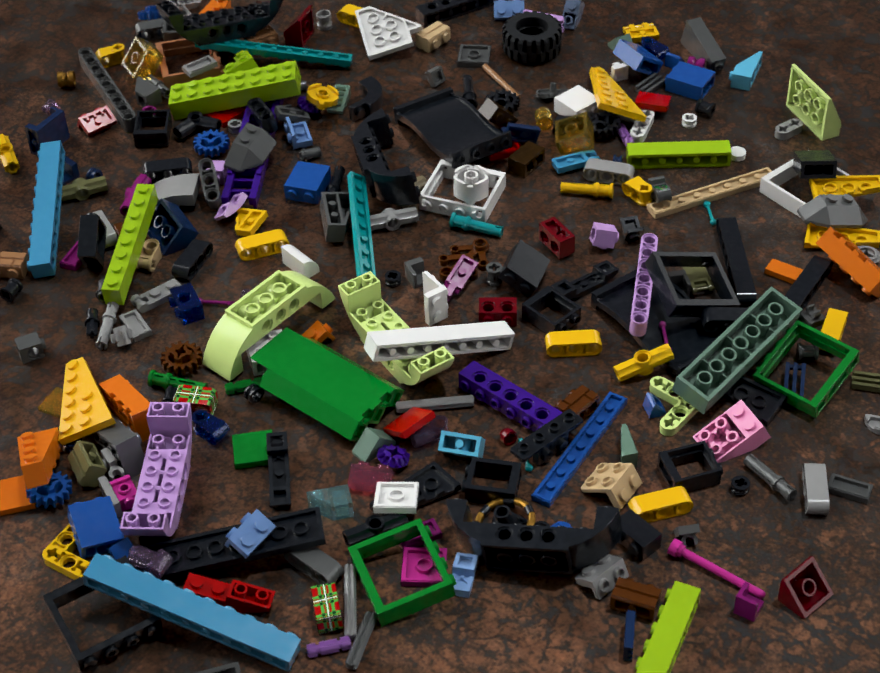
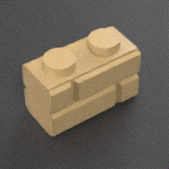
[415,21,451,53]

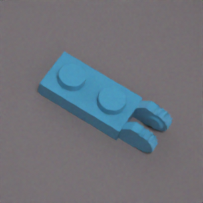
[551,150,601,174]

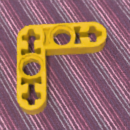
[42,523,90,580]

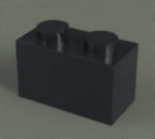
[618,509,662,561]

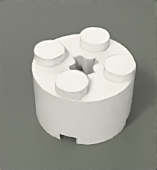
[453,165,489,205]

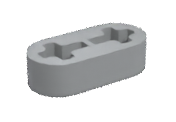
[774,118,803,140]

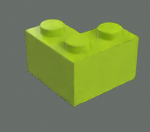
[223,50,259,74]

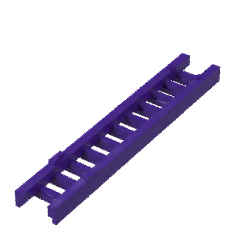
[221,98,284,209]

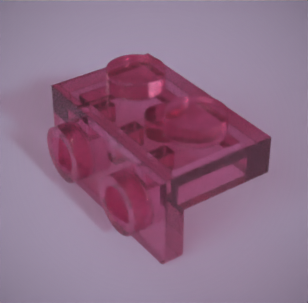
[347,461,395,493]

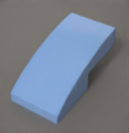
[452,552,478,598]

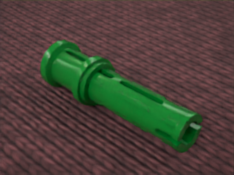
[147,369,208,390]

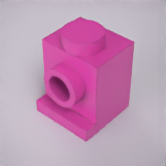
[109,474,137,512]

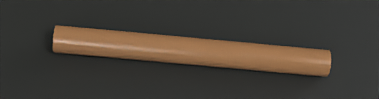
[482,64,521,99]

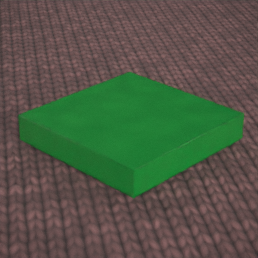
[232,429,273,469]

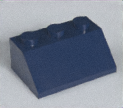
[147,198,199,256]

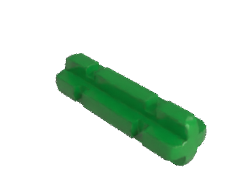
[225,377,262,395]

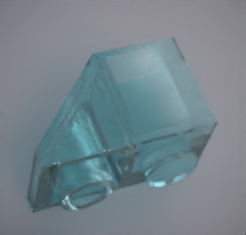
[306,484,354,521]

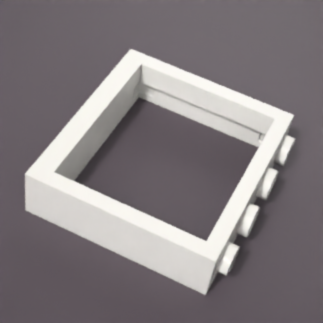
[419,159,506,222]
[759,159,849,217]

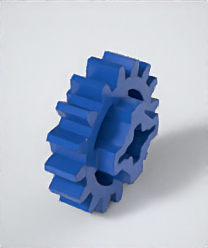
[137,5,162,20]
[193,129,230,157]
[26,470,72,508]

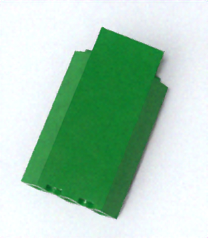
[250,327,404,441]

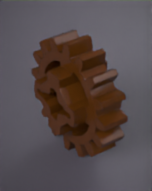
[160,341,203,376]

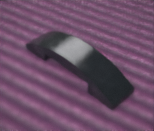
[551,260,619,299]
[266,431,291,508]

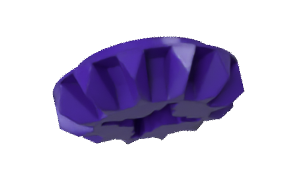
[297,96,322,113]
[377,444,410,468]

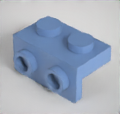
[494,0,524,20]
[283,117,313,149]
[225,509,276,558]

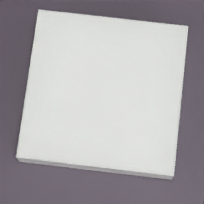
[373,482,419,514]

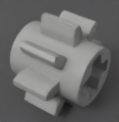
[110,325,135,347]

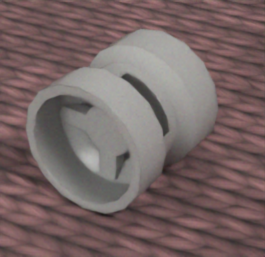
[316,10,332,31]

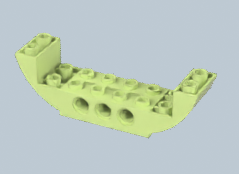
[202,270,335,381]
[338,271,454,386]

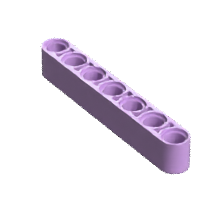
[629,233,658,337]

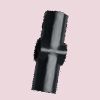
[342,514,409,547]

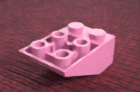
[692,400,771,463]

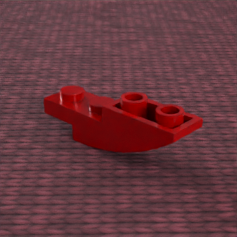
[183,572,276,613]

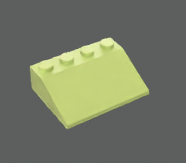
[786,64,841,141]

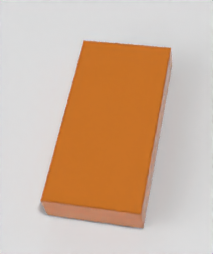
[764,258,803,284]

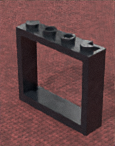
[645,251,740,317]
[43,555,163,671]

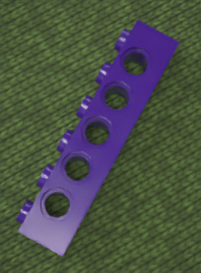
[458,361,563,432]

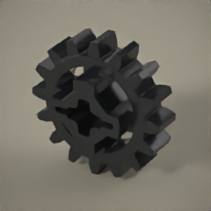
[484,89,520,114]
[585,110,621,139]

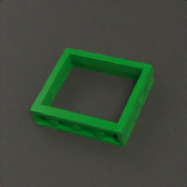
[753,320,859,418]
[347,518,456,627]

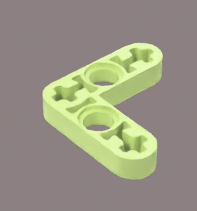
[649,376,698,436]

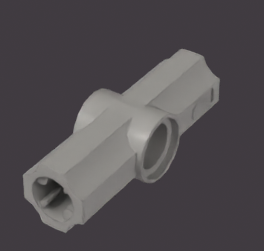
[370,206,419,231]

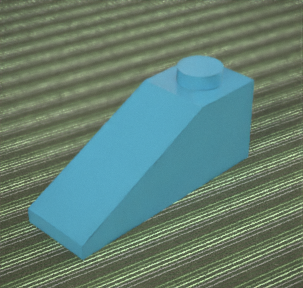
[729,51,763,91]

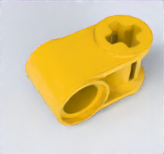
[96,43,128,68]
[622,176,652,206]

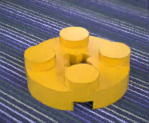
[306,83,339,110]

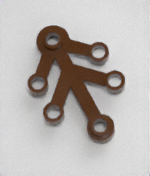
[438,238,489,283]

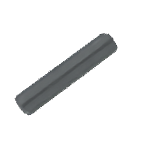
[345,611,377,670]

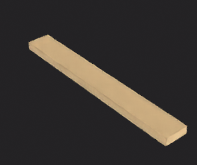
[646,167,772,219]

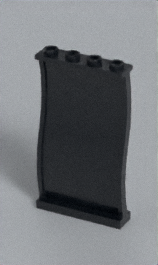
[393,87,512,169]
[591,269,722,377]

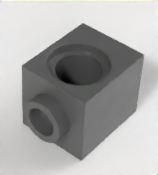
[14,331,46,364]

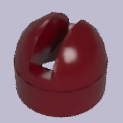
[499,428,517,446]

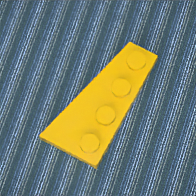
[809,175,880,199]
[804,222,880,248]

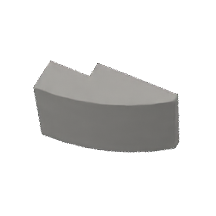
[154,173,201,207]

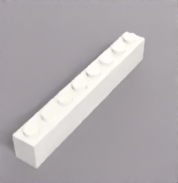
[364,321,515,362]

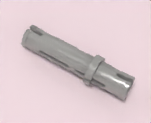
[95,302,119,350]

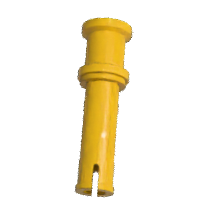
[560,182,614,199]

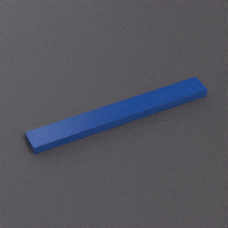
[531,392,628,508]

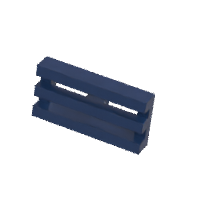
[784,362,806,397]
[623,610,636,662]

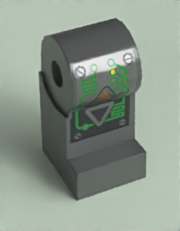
[648,176,672,203]

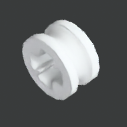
[682,113,697,129]

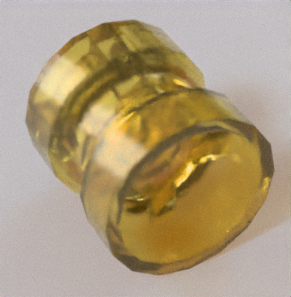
[534,107,553,130]

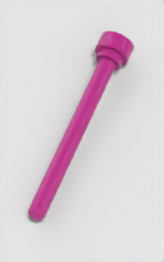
[667,538,766,599]

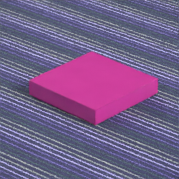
[401,547,447,587]

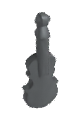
[536,82,594,98]

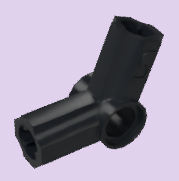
[173,111,222,140]

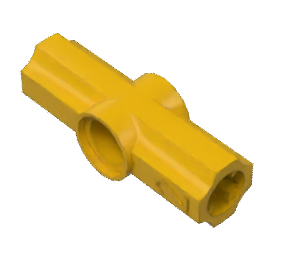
[0,134,20,174]
[613,343,674,382]

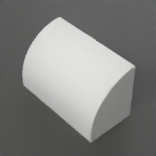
[281,244,320,278]

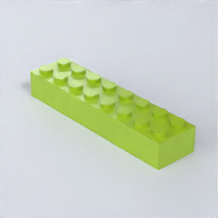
[168,60,301,120]

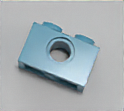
[438,430,486,458]

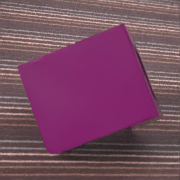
[733,582,764,622]

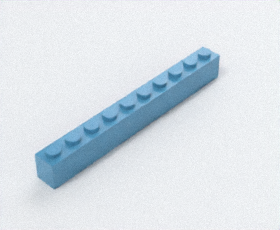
[27,140,65,278]
[83,553,301,672]

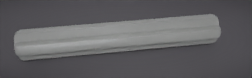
[396,395,474,413]
[344,563,357,640]

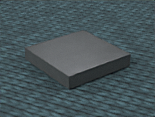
[457,44,492,68]

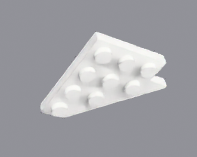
[355,6,423,61]

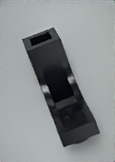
[349,76,383,122]

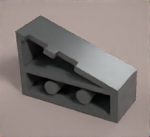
[320,192,351,242]
[92,416,145,478]

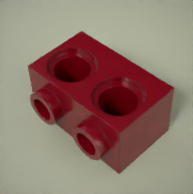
[539,217,575,259]
[479,297,517,327]

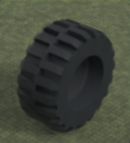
[502,11,562,64]

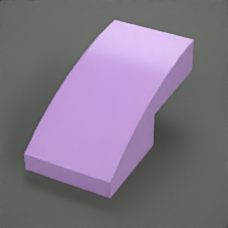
[214,192,248,221]

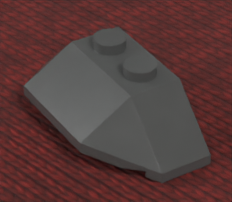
[224,122,277,173]
[797,194,868,228]

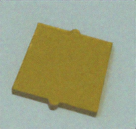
[38,387,63,418]

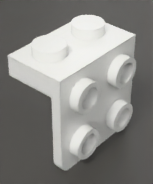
[422,271,449,326]

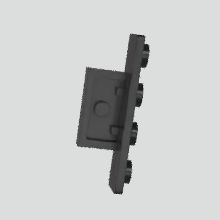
[510,409,583,466]

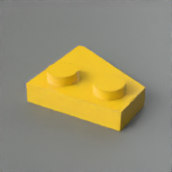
[235,208,268,237]

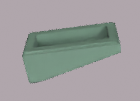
[327,84,351,114]
[620,423,638,467]

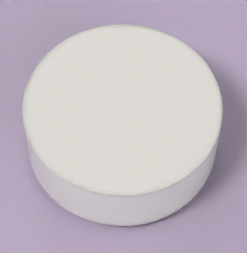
[731,146,746,162]

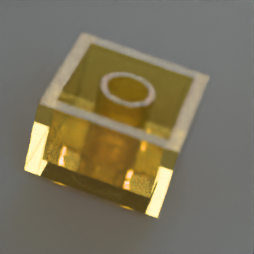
[121,36,164,80]
[555,112,594,156]

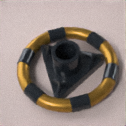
[475,497,536,526]

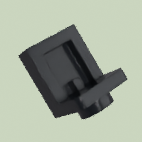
[619,215,645,241]

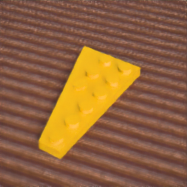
[589,67,647,123]
[58,357,116,446]

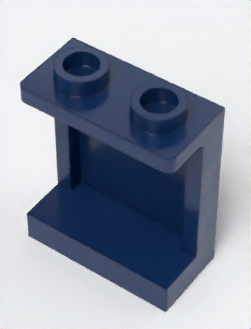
[25,106,70,156]

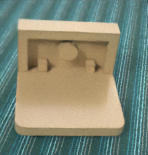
[581,462,643,509]

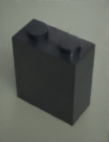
[793,150,837,179]
[498,239,550,298]

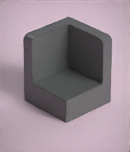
[404,257,424,289]
[667,269,691,298]

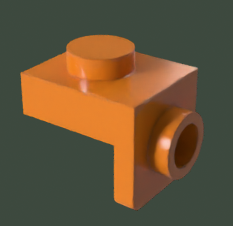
[302,320,336,343]

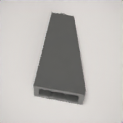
[680,17,726,71]

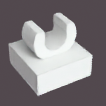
[611,62,629,82]

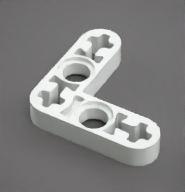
[613,109,654,143]

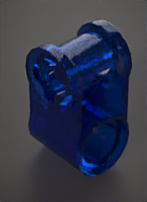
[641,37,670,61]
[192,410,230,445]

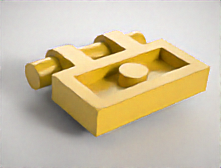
[622,22,660,44]

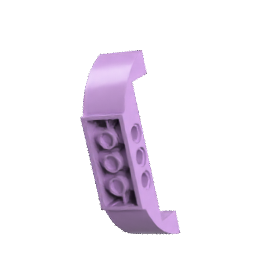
[120,402,192,537]

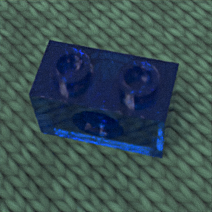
[168,282,205,325]

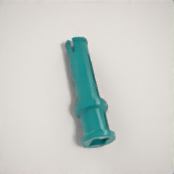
[449,212,504,238]

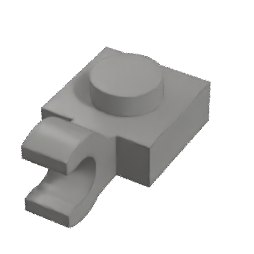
[100,447,125,481]

